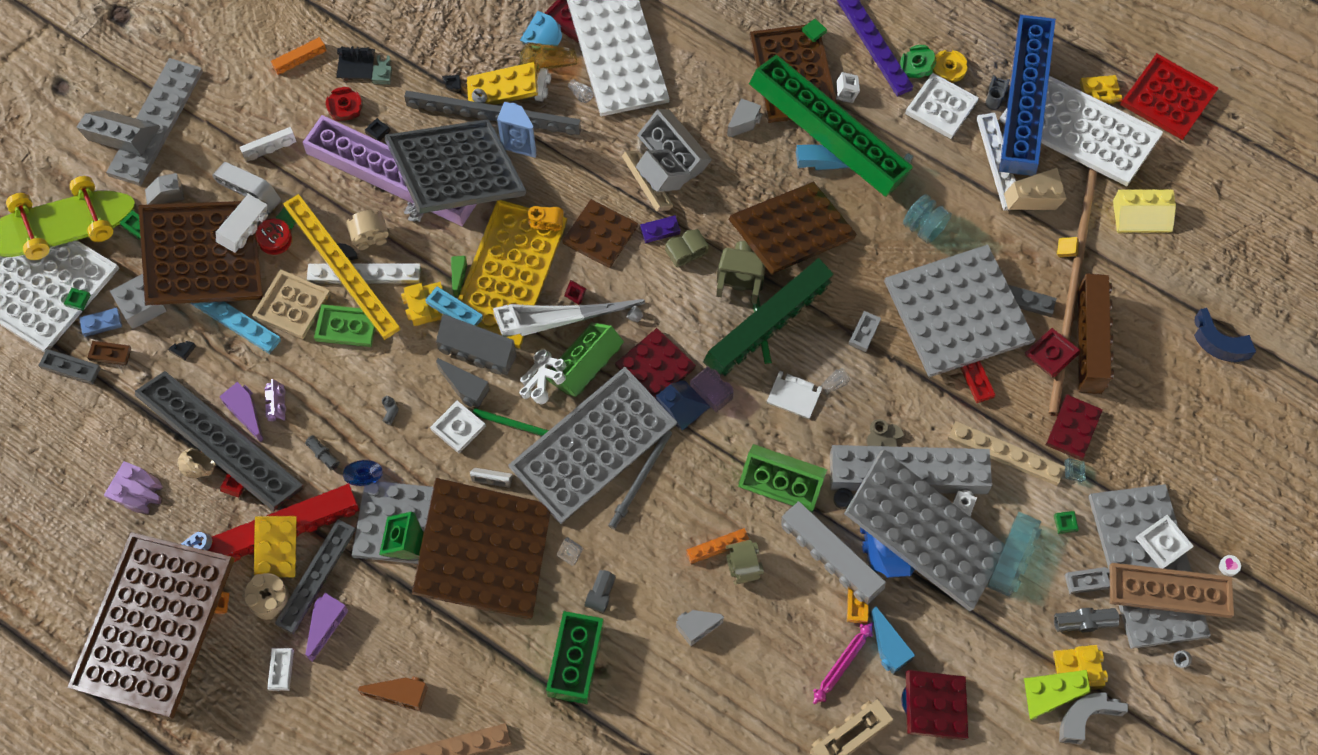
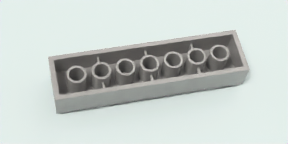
[830,445,992,494]

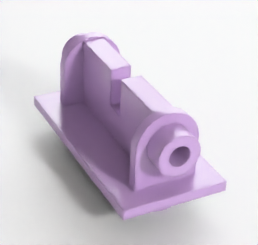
[265,379,286,421]

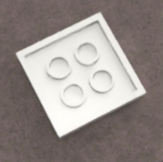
[905,73,979,139]

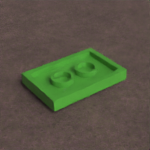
[314,304,375,347]

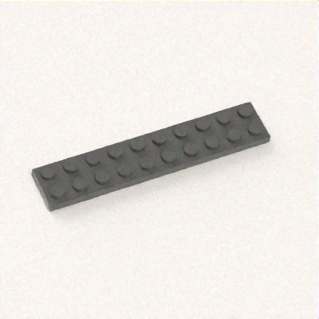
[135,371,303,512]

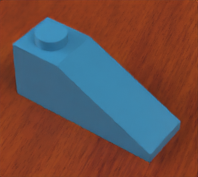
[871,607,915,674]

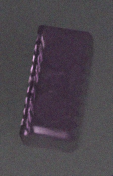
[690,366,734,413]

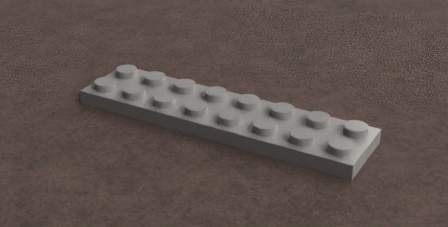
[106,58,203,186]

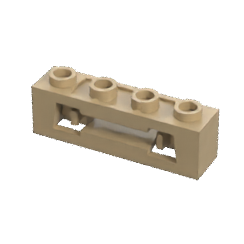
[810,699,893,755]

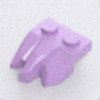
[104,461,163,514]

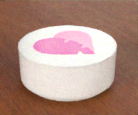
[1219,555,1241,576]

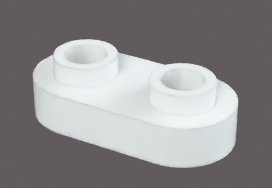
[535,68,551,102]

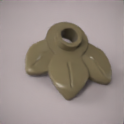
[867,419,904,447]

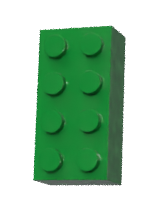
[546,611,604,704]

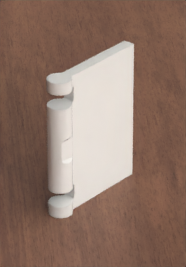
[766,371,823,419]

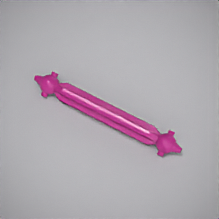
[813,622,873,704]

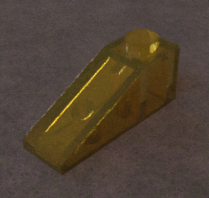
[519,42,578,71]

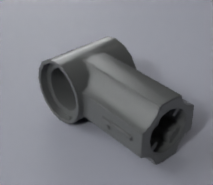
[585,570,616,613]

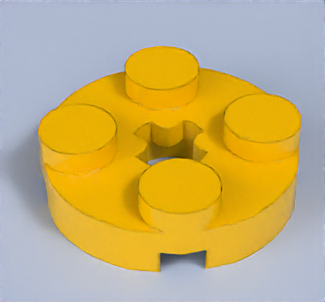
[933,50,967,83]

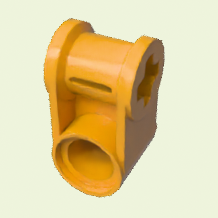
[528,206,564,231]

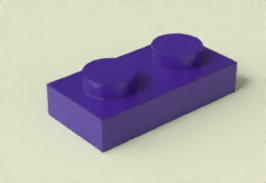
[640,215,681,243]

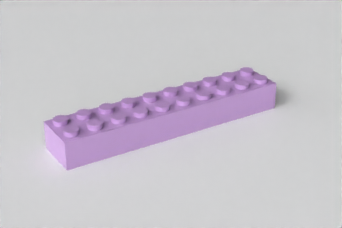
[303,115,477,226]

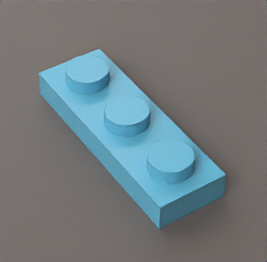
[426,287,483,326]

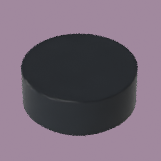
[833,488,854,509]

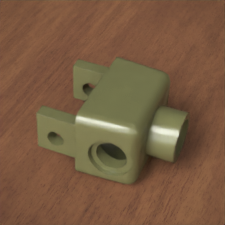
[716,241,765,304]

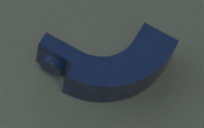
[1194,308,1256,362]

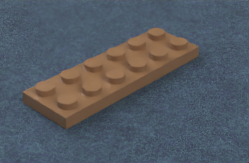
[1109,563,1234,618]

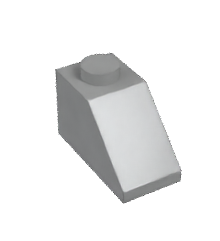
[727,98,763,137]
[145,173,184,205]
[676,610,724,646]

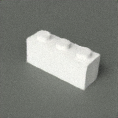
[216,194,268,253]

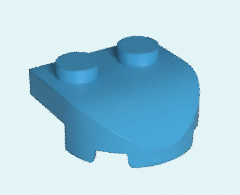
[520,11,563,53]

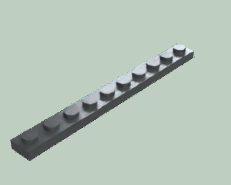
[404,90,581,135]

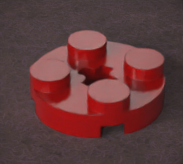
[326,87,362,121]

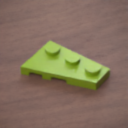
[1024,670,1091,721]

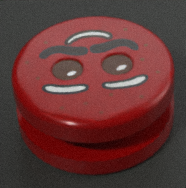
[255,218,292,255]

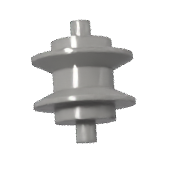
[404,202,424,222]

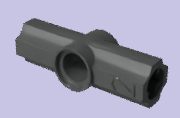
[1054,608,1119,633]

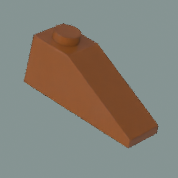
[358,676,428,711]

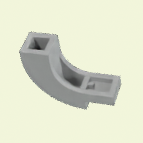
[1059,692,1128,744]

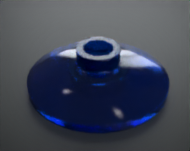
[343,460,383,486]

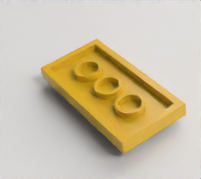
[467,62,538,105]

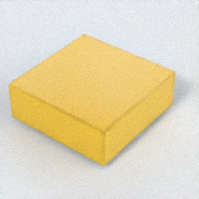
[1057,237,1079,257]

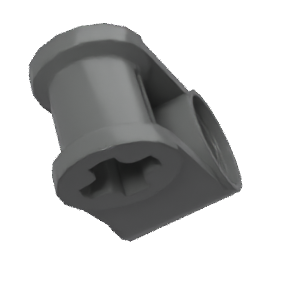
[985,75,1010,110]

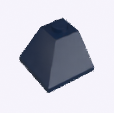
[656,380,710,431]

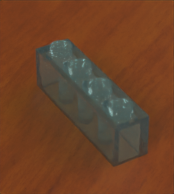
[987,512,1042,597]

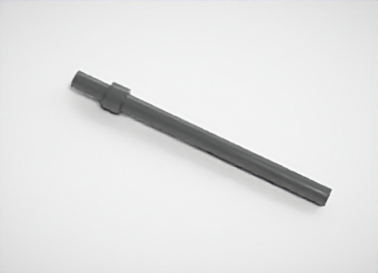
[608,430,672,530]

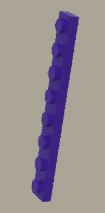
[837,0,913,96]

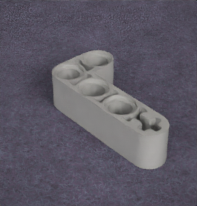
[212,162,281,215]

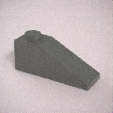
[436,358,490,408]

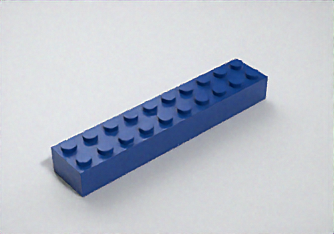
[999,15,1056,176]

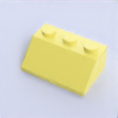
[1113,190,1176,233]

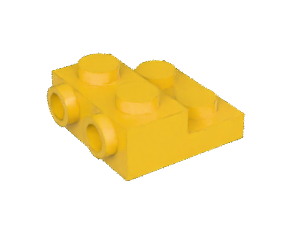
[401,281,443,326]
[1053,645,1108,690]

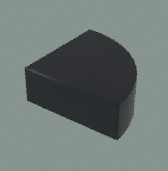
[442,74,462,93]
[337,243,358,261]
[168,341,196,361]

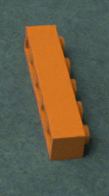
[271,37,326,75]
[686,528,749,564]

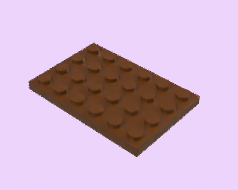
[750,24,837,123]
[728,182,857,274]

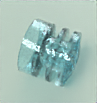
[902,194,952,244]

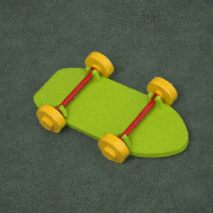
[0,176,135,260]

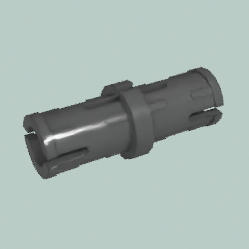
[305,435,340,471]

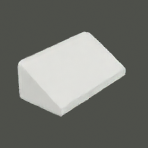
[470,468,513,488]

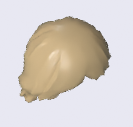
[178,448,216,478]

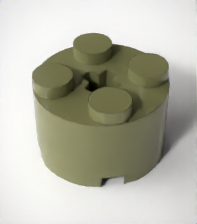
[726,540,764,585]

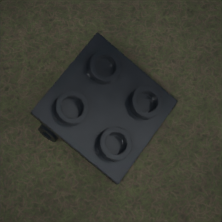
[336,46,375,79]

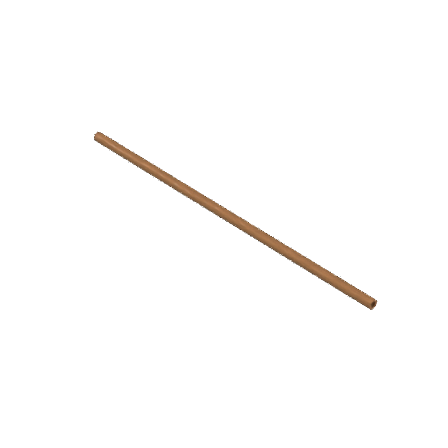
[1048,168,1097,416]

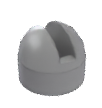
[472,88,487,103]
[626,305,643,322]
[1173,650,1192,668]

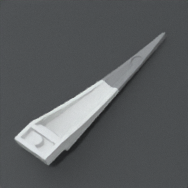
[493,299,645,337]

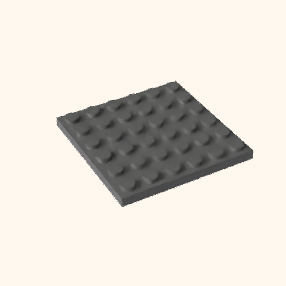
[385,119,526,214]

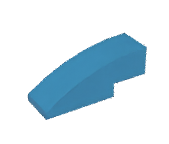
[796,144,850,170]

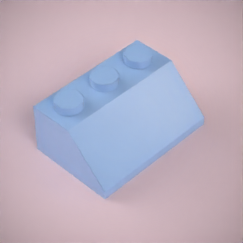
[497,102,537,158]

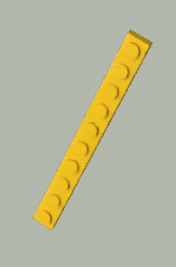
[283,194,400,340]

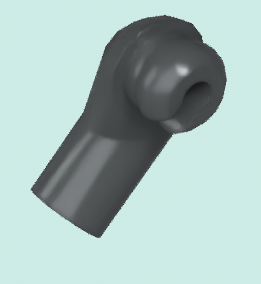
[382,396,399,425]

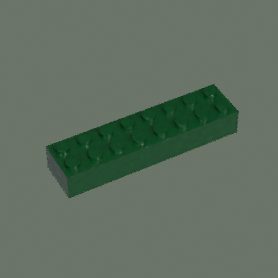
[703,258,834,378]

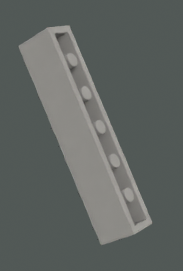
[781,501,886,605]

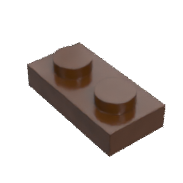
[87,341,132,366]

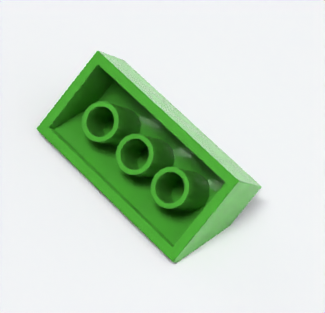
[546,322,624,396]
[738,444,828,513]

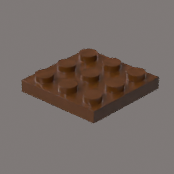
[562,199,638,268]

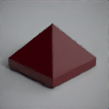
[564,280,587,305]

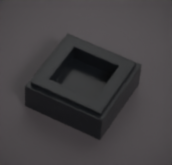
[365,118,391,141]

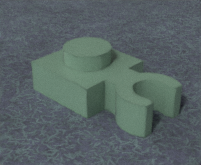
[372,55,392,85]

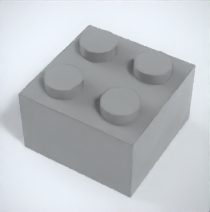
[636,149,691,192]
[110,274,166,329]

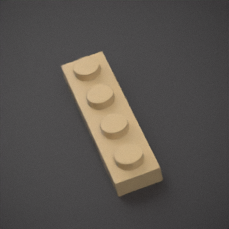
[622,151,673,211]

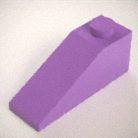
[219,382,263,442]
[305,593,348,662]

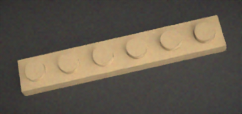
[947,421,1065,486]

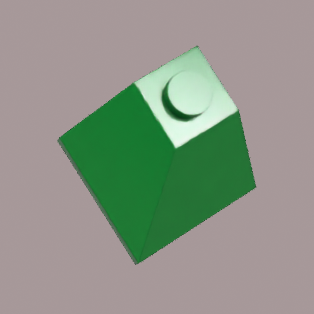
[379,511,424,560]

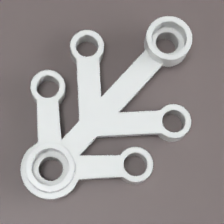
[519,349,566,405]

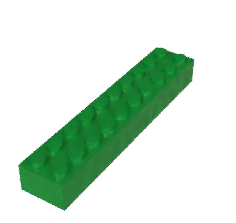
[749,55,913,197]

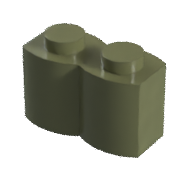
[665,229,709,267]

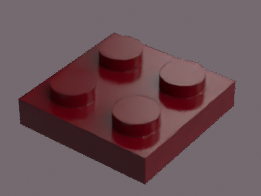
[1025,328,1080,378]

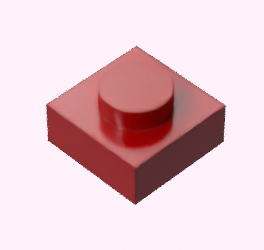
[220,474,244,498]

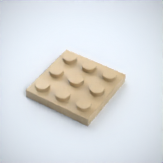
[252,269,331,339]

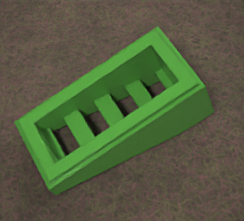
[451,256,467,298]

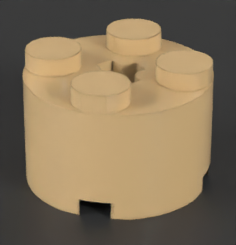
[346,210,388,250]
[245,573,290,620]

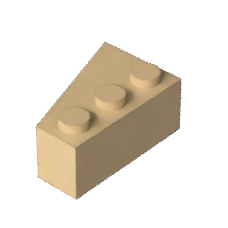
[1004,168,1067,210]

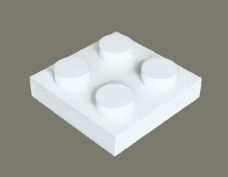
[430,401,486,453]
[1136,515,1194,569]

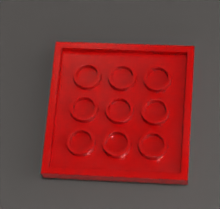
[1120,53,1219,140]

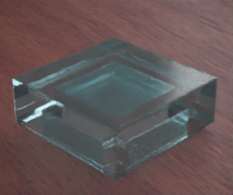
[1065,458,1086,482]

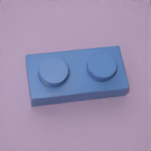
[79,308,122,337]

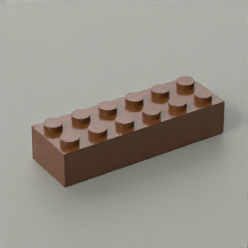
[1078,273,1114,394]

